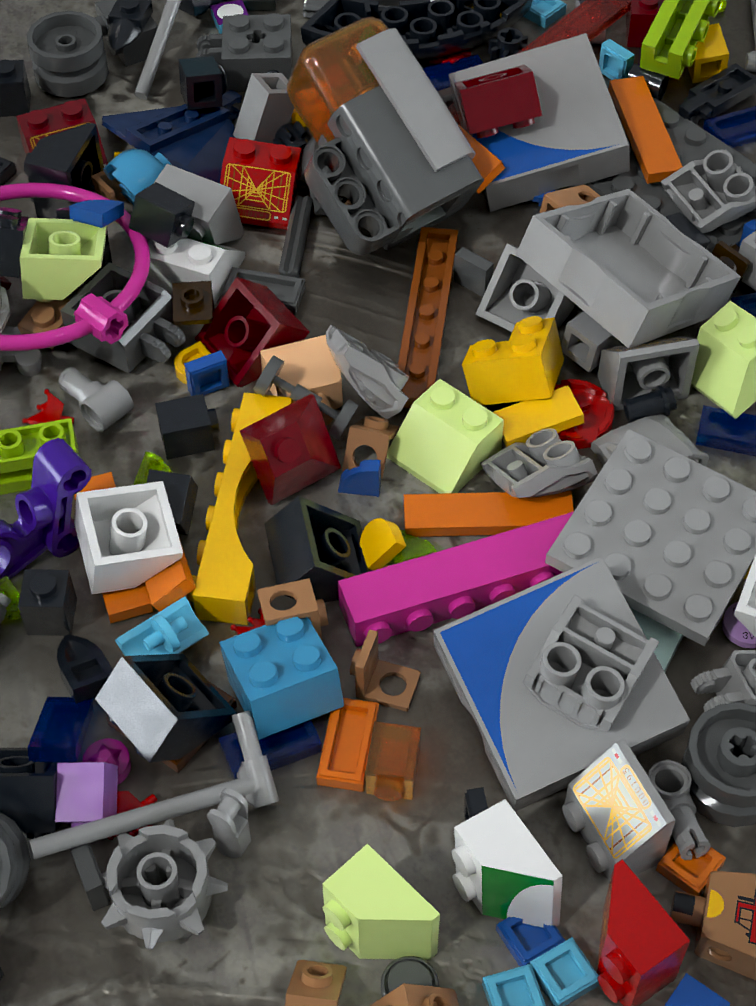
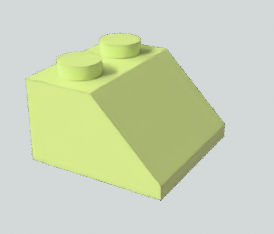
[20,218,108,302]
[691,301,756,419]
[387,379,504,494]
[322,844,440,960]

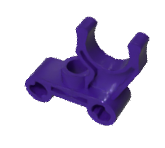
[0,438,92,587]

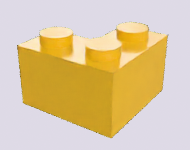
[462,316,564,406]

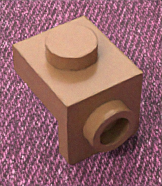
[17,298,70,349]

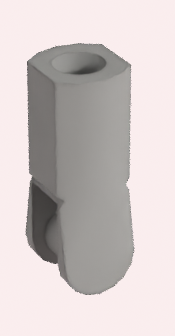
[207,788,251,858]

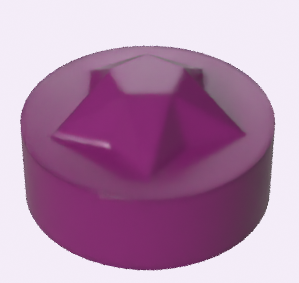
[82,738,131,785]

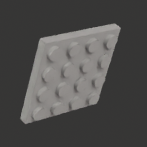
[545,429,756,646]

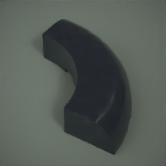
[301,0,533,61]

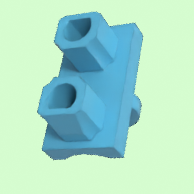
[115,596,209,656]

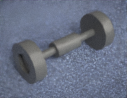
[253,355,359,440]

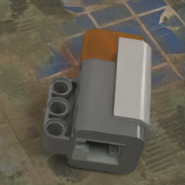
[287,17,484,255]

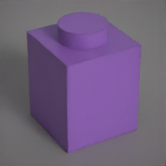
[55,762,118,827]

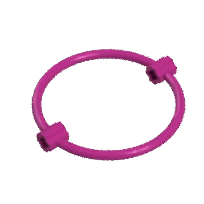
[0,183,150,351]

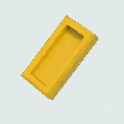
[493,385,584,447]

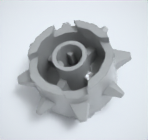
[101,819,229,950]

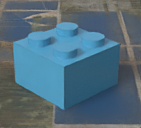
[219,617,344,740]

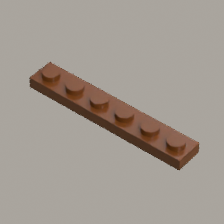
[398,227,458,408]

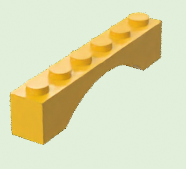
[187,392,292,625]

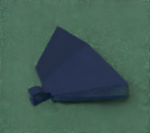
[102,90,242,184]

